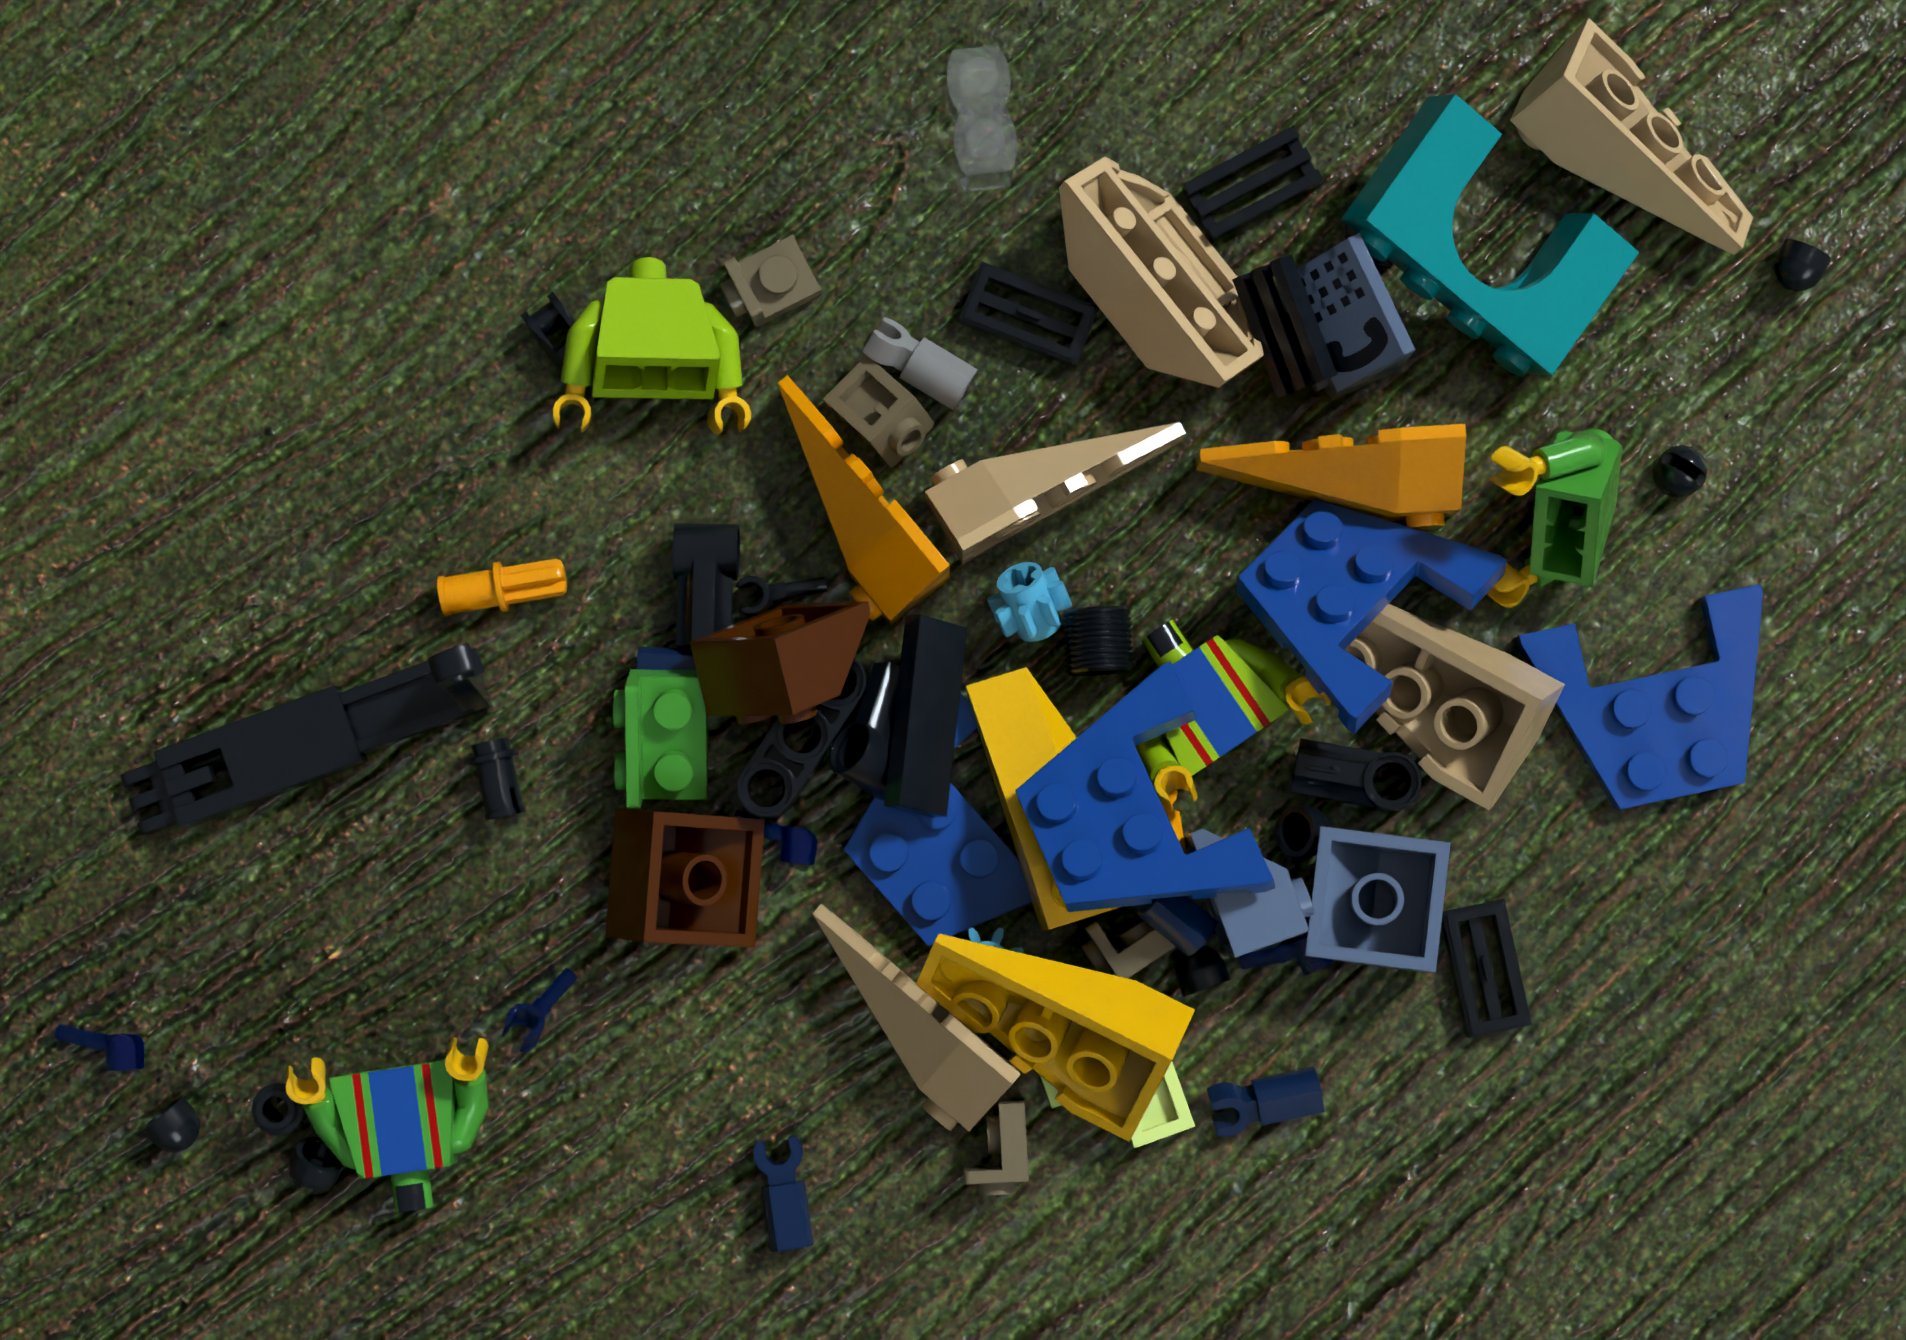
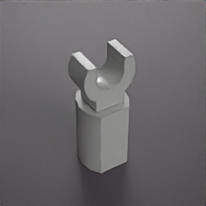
[862,317,978,410]

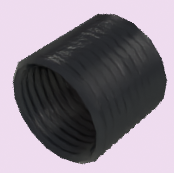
[1062,606,1134,676]

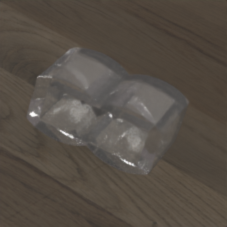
[947,45,1017,192]

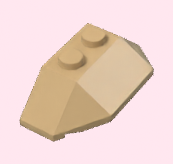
[1059,156,1264,388]

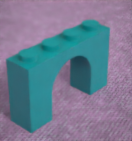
[1341,94,1639,377]

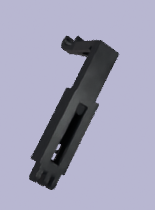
[120,643,493,836]

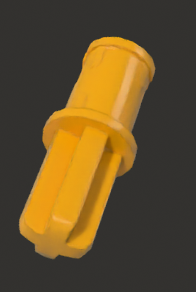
[437,559,567,617]

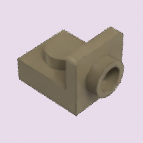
[719,234,822,328]
[823,356,934,467]
[1081,920,1176,978]
[963,1100,1029,1196]

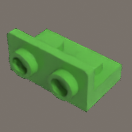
[613,669,709,810]

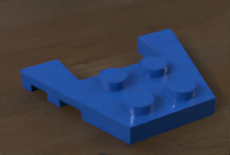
[1237,499,1507,734]
[1515,584,1763,810]
[1015,661,1275,912]
[844,693,1032,946]

